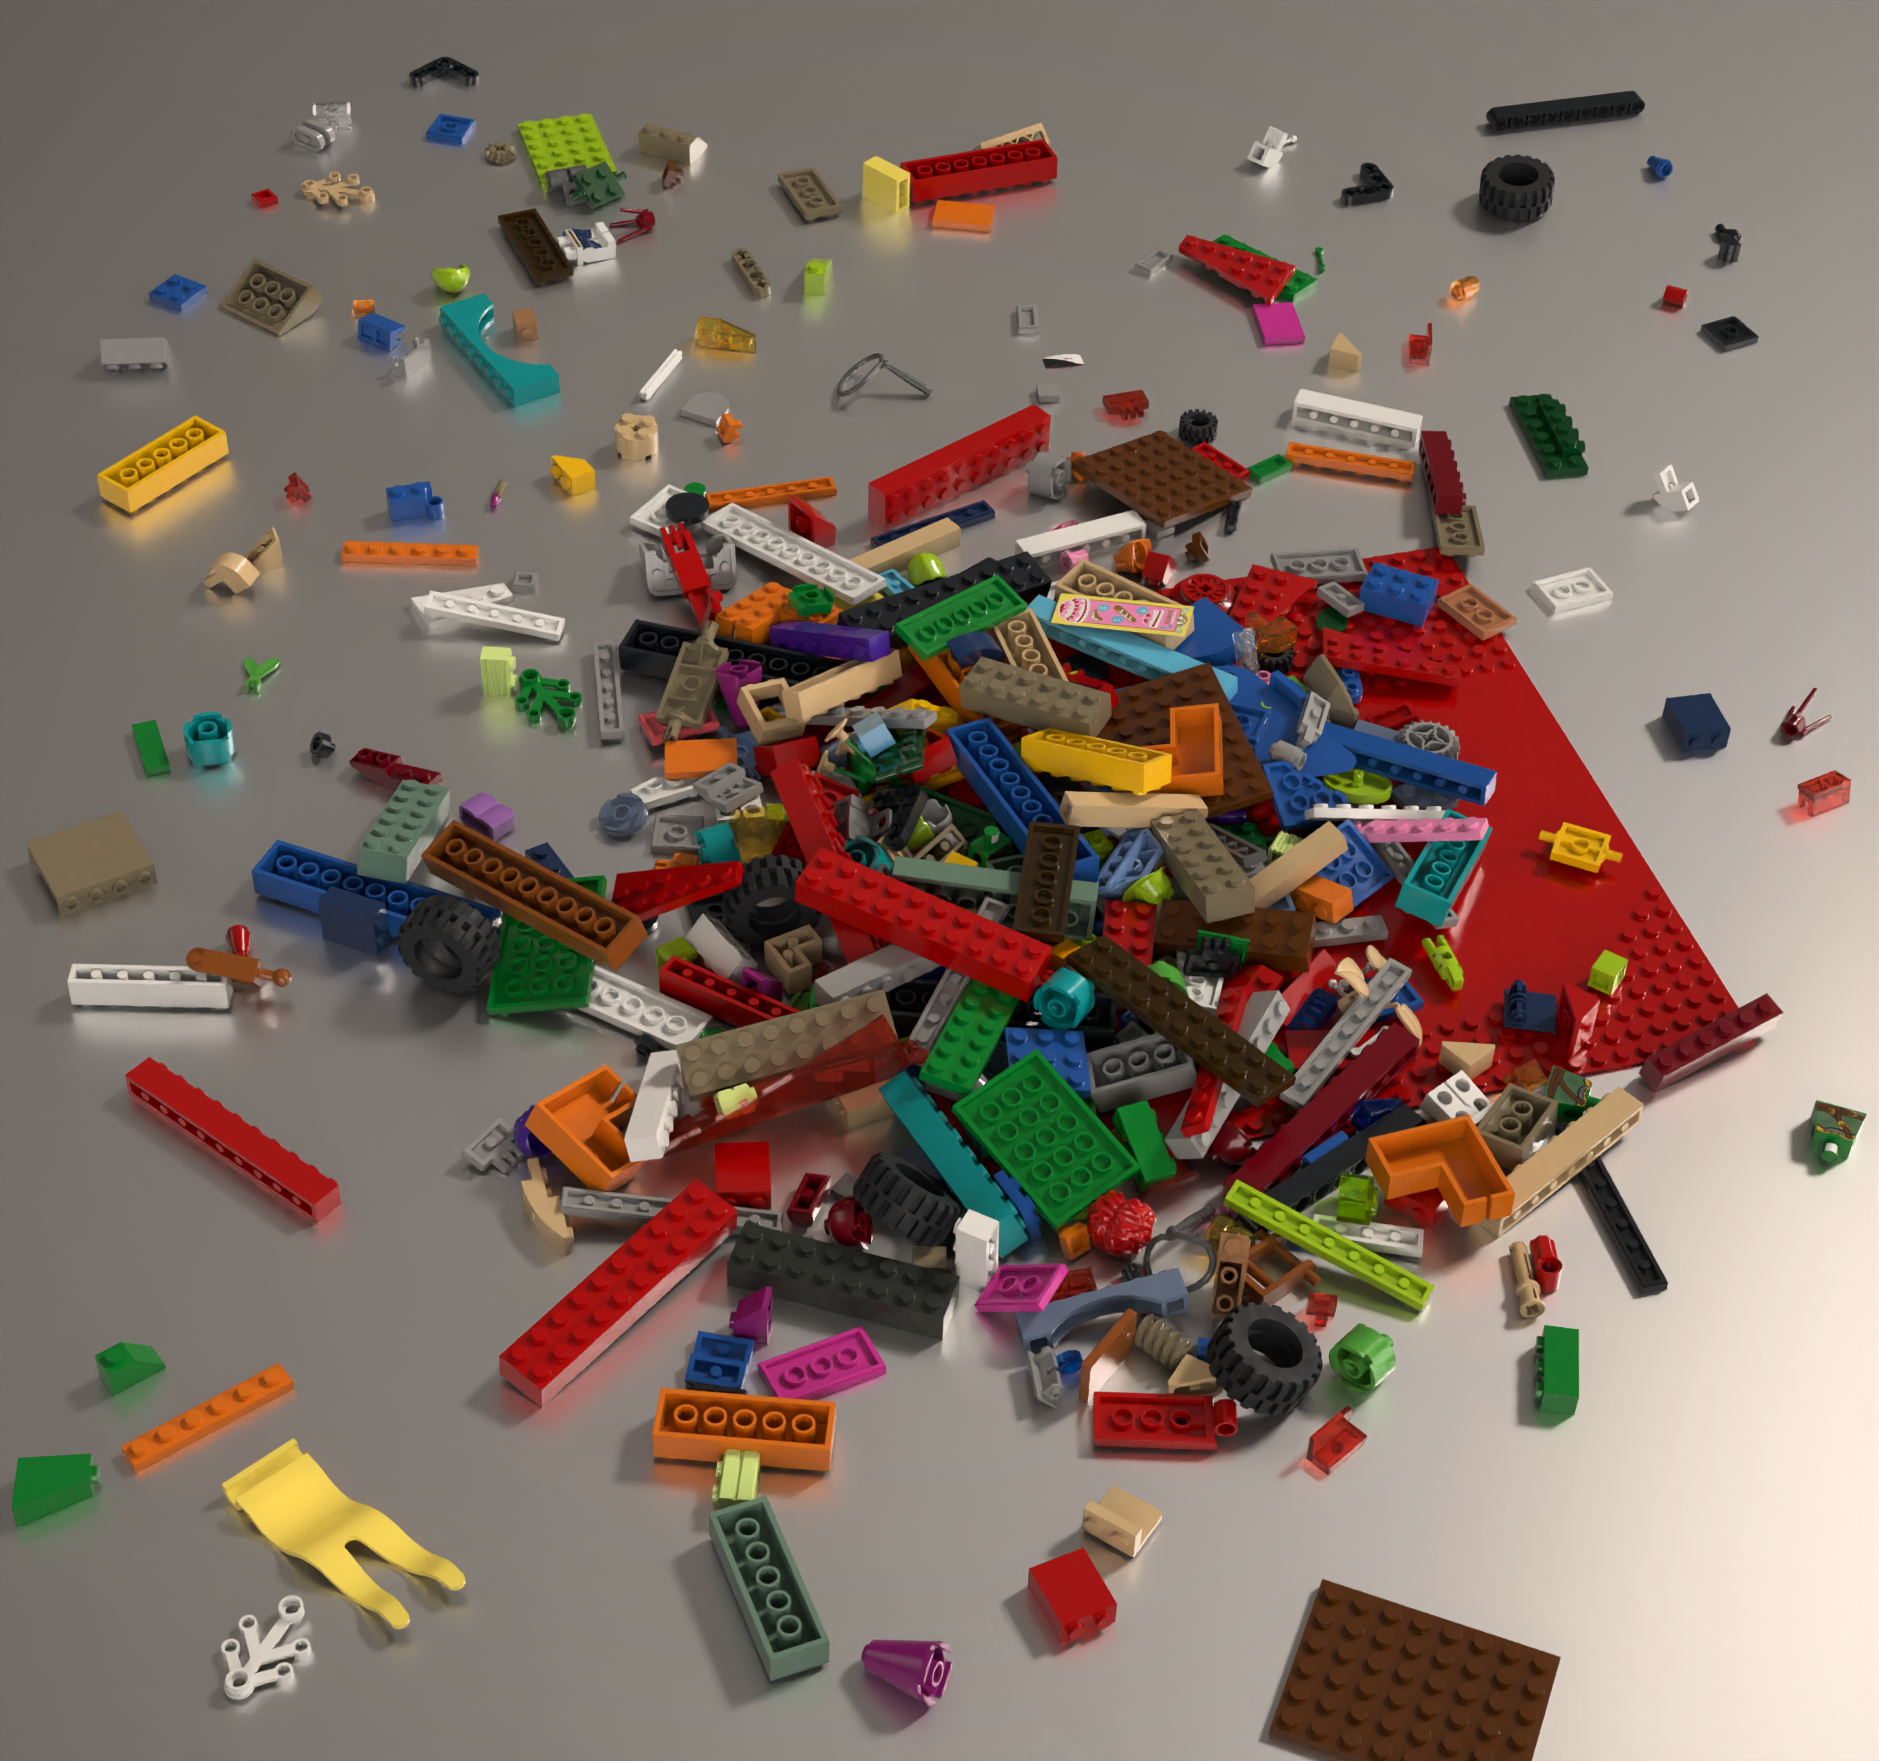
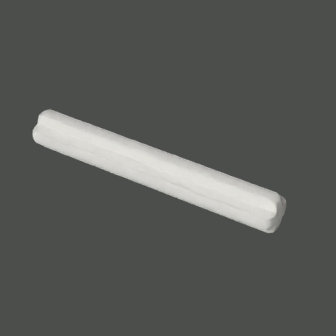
[638,349,683,401]

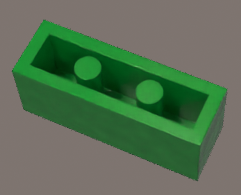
[1112,1100,1176,1192]
[1535,1325,1579,1415]

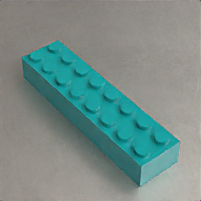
[878,1071,1029,1258]

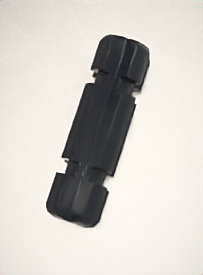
[1224,500,1242,533]

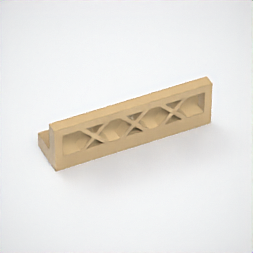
[972,123,1050,151]

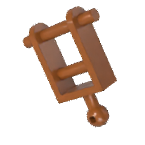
[186,948,292,988]
[1242,1229,1322,1306]

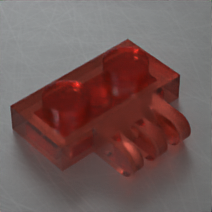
[1102,390,1149,420]

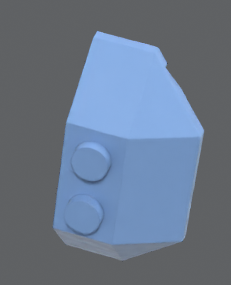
[1094,827,1164,900]

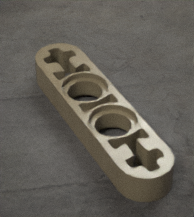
[732,248,771,298]

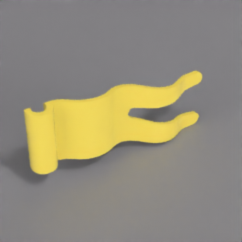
[222,1438,465,1629]

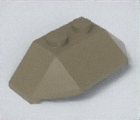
[1303,654,1359,730]
[891,823,968,877]

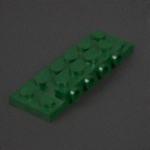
[1509,394,1588,478]

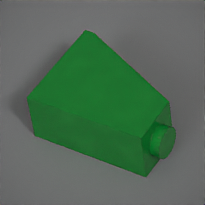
[11,1453,100,1525]

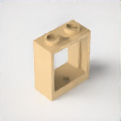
[737,678,807,746]

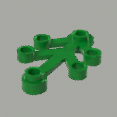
[515,669,582,728]

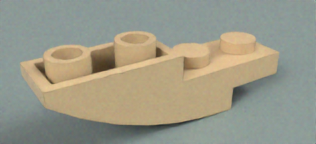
[521,1157,575,1255]

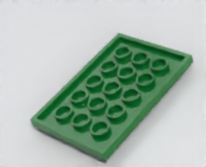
[487,875,607,1015]
[952,1049,1141,1231]

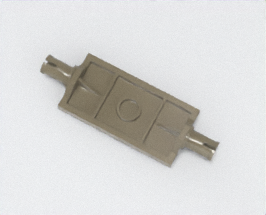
[655,620,729,741]

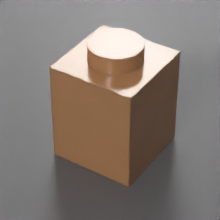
[512,308,538,342]

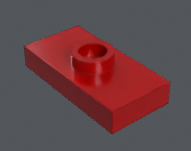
[1365,700,1418,730]

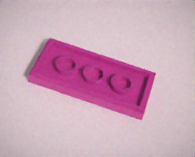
[757,1326,886,1400]

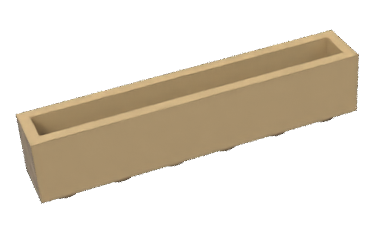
[782,648,903,723]

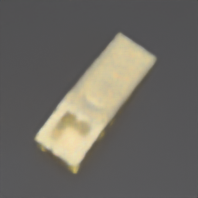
[695,316,757,354]

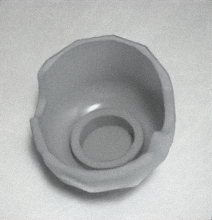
[921,799,952,834]

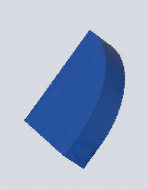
[1174,597,1253,667]

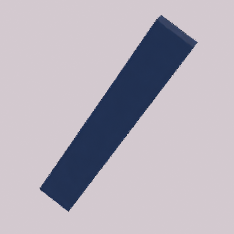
[870,500,995,549]

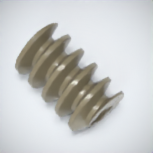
[1134,1313,1198,1372]

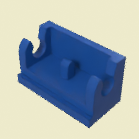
[358,313,405,351]

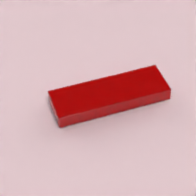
[1191,442,1250,480]

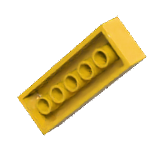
[97,415,229,513]
[1021,728,1172,796]

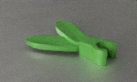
[244,658,280,693]

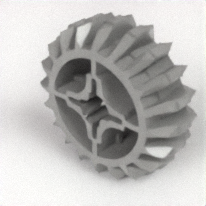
[1396,720,1460,760]

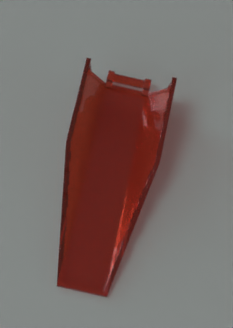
[648,1014,928,1162]

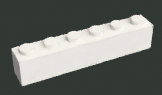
[1292,389,1423,446]
[1015,510,1146,569]
[67,964,233,1008]
[624,1050,686,1162]

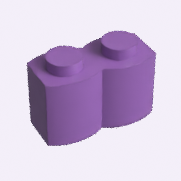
[459,792,515,841]

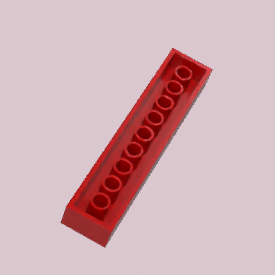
[868,404,1051,531]
[770,758,887,964]
[795,847,1053,1002]
[499,1179,738,1408]

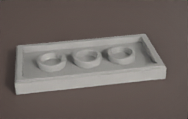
[1270,547,1368,584]

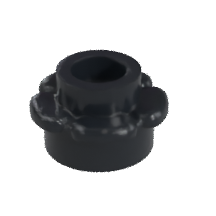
[634,1034,659,1058]

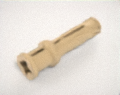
[1509,1241,1545,1318]

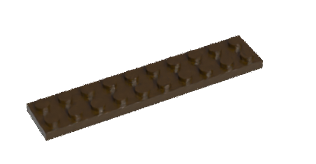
[1066,935,1296,1108]

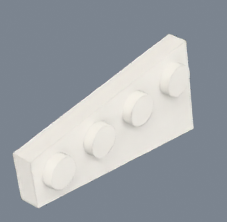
[411,583,514,630]
[630,776,701,810]
[1176,951,1224,1016]

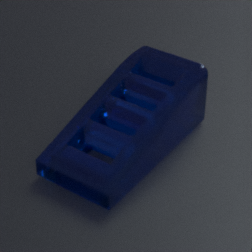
[1287,987,1338,1030]
[1350,1098,1403,1132]

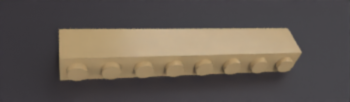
[1479,1087,1644,1238]

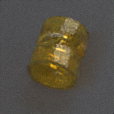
[1203,1213,1256,1251]

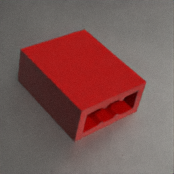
[714,1141,771,1209]
[1383,1188,1449,1229]
[1028,1547,1117,1643]

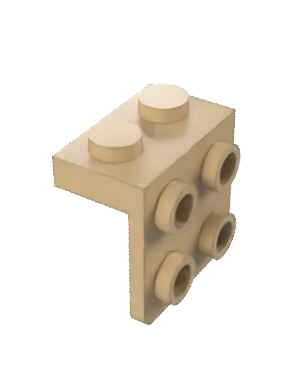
[1082,1487,1162,1558]

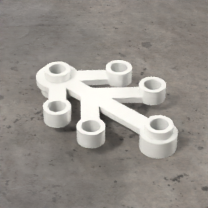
[221,1595,312,1699]

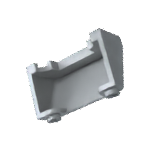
[639,534,737,596]

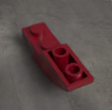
[349,748,443,792]

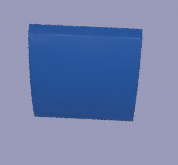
[684,1331,755,1389]

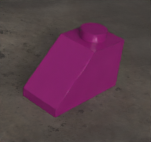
[742,967,783,1002]
[729,1286,773,1345]

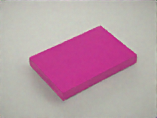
[1252,302,1305,345]
[974,1263,1069,1312]

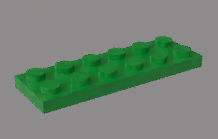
[1213,234,1318,302]
[894,574,1028,661]
[919,978,1020,1096]

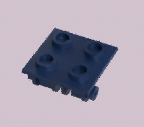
[1504,980,1556,1033]

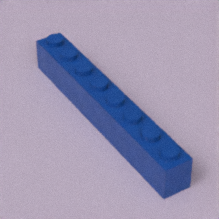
[1323,721,1497,806]

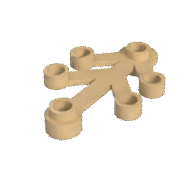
[300,172,375,206]

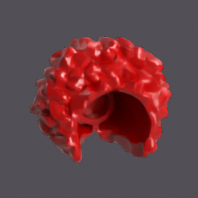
[1086,1190,1156,1258]

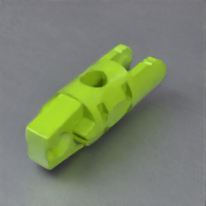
[1422,935,1464,991]

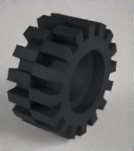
[1179,409,1218,445]
[1251,637,1294,675]

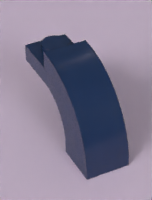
[946,631,1005,670]

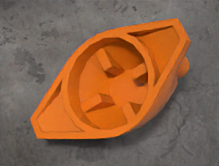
[1113,539,1152,573]

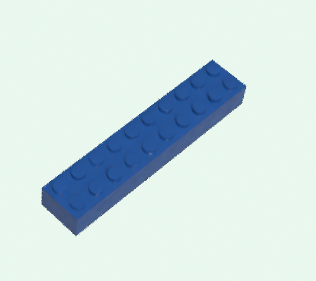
[946,717,1099,882]
[251,839,501,939]

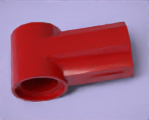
[1529,1235,1562,1293]

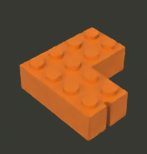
[715,582,844,645]
[1123,703,1224,797]
[524,1064,645,1192]
[1365,1115,1515,1228]

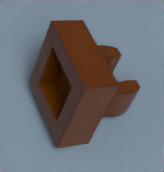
[662,160,684,188]
[1185,531,1210,564]

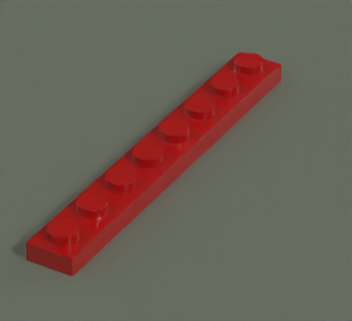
[1180,985,1249,1138]

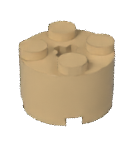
[615,413,659,461]

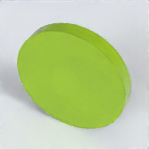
[1322,768,1392,804]

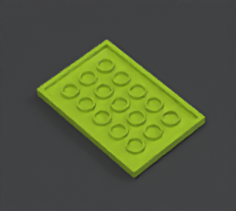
[517,113,617,188]

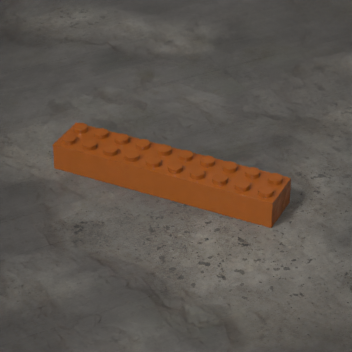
[421,820,648,972]

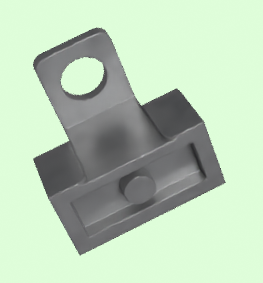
[544,164,587,206]
[834,794,892,842]

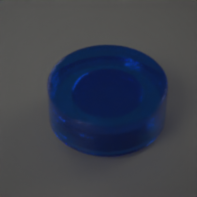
[1056,1350,1083,1375]

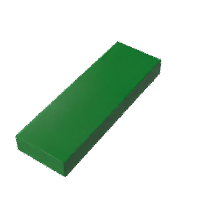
[132,720,171,776]

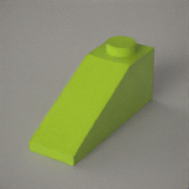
[804,258,832,296]

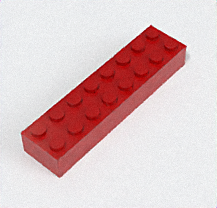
[900,139,1058,203]

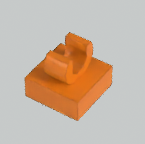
[716,413,744,443]
[1057,1222,1091,1261]

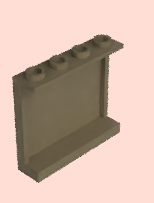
[26,811,157,916]

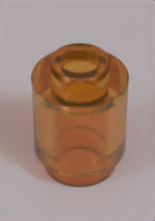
[1450,276,1480,301]

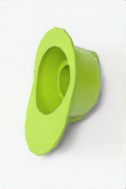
[1122,866,1174,905]

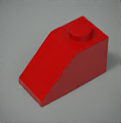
[1141,550,1177,587]

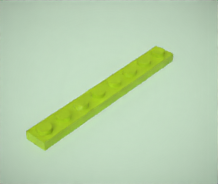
[1223,1180,1435,1311]

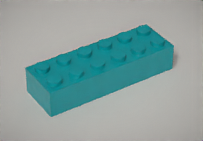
[1395,808,1493,927]

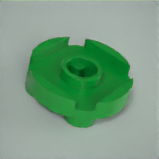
[788,584,834,617]

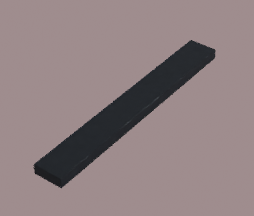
[1555,1124,1668,1294]

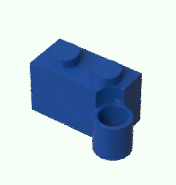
[386,481,444,522]

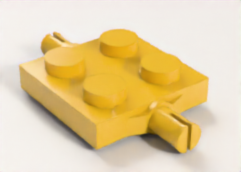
[1539,822,1623,873]

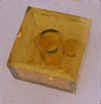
[729,804,786,860]

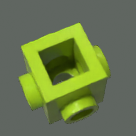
[1081,829,1115,869]

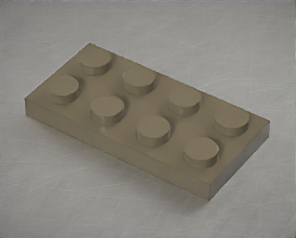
[778,167,842,220]
[1431,505,1485,557]

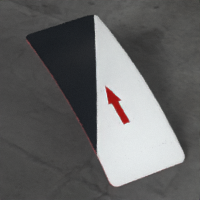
[1043,354,1084,368]

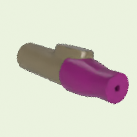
[489,480,507,509]

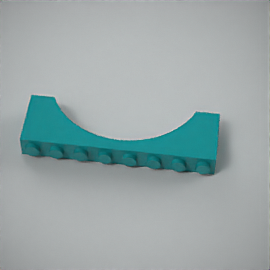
[438,293,560,407]

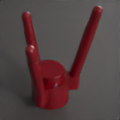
[610,208,655,243]
[1781,688,1832,737]

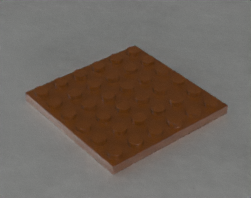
[1071,430,1253,529]

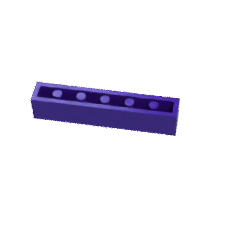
[769,620,891,662]

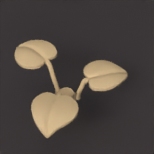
[1334,945,1422,1047]

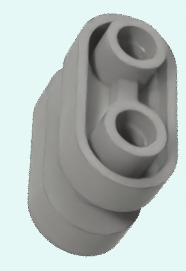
[291,119,336,152]

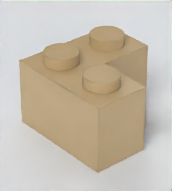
[764,924,822,995]

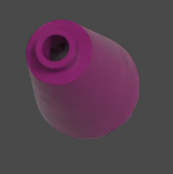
[715,660,763,728]
[861,1640,952,1705]

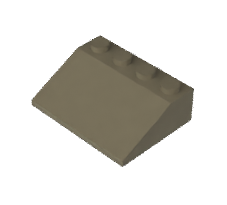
[219,258,323,336]

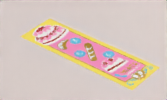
[1051,593,1194,637]

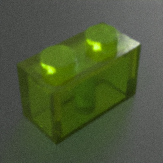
[1336,1172,1378,1226]

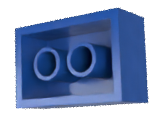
[1359,562,1439,627]

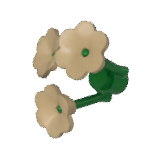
[817,718,877,785]

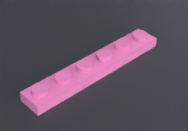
[1351,817,1489,843]

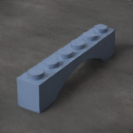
[1015,1268,1190,1356]

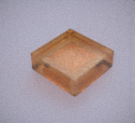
[353,299,375,318]

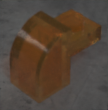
[1245,611,1298,653]

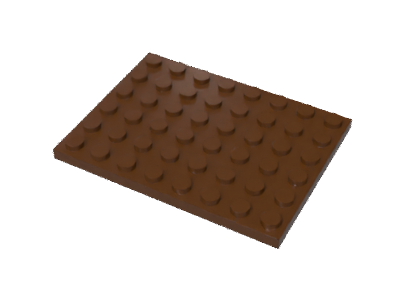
[1096,662,1274,831]
[1269,1579,1561,1761]

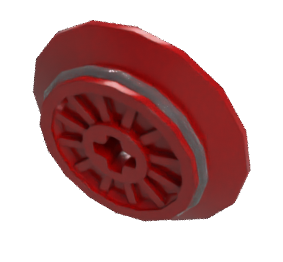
[1171,574,1238,615]

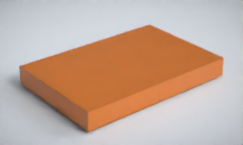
[932,200,995,232]
[665,738,738,779]

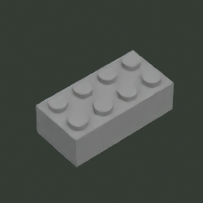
[1086,1033,1199,1113]

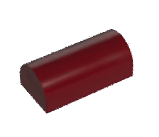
[786,1173,832,1228]

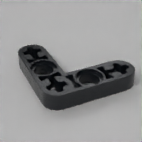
[409,57,479,87]
[1341,163,1394,205]
[869,786,928,852]

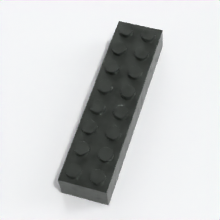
[727,1222,960,1340]

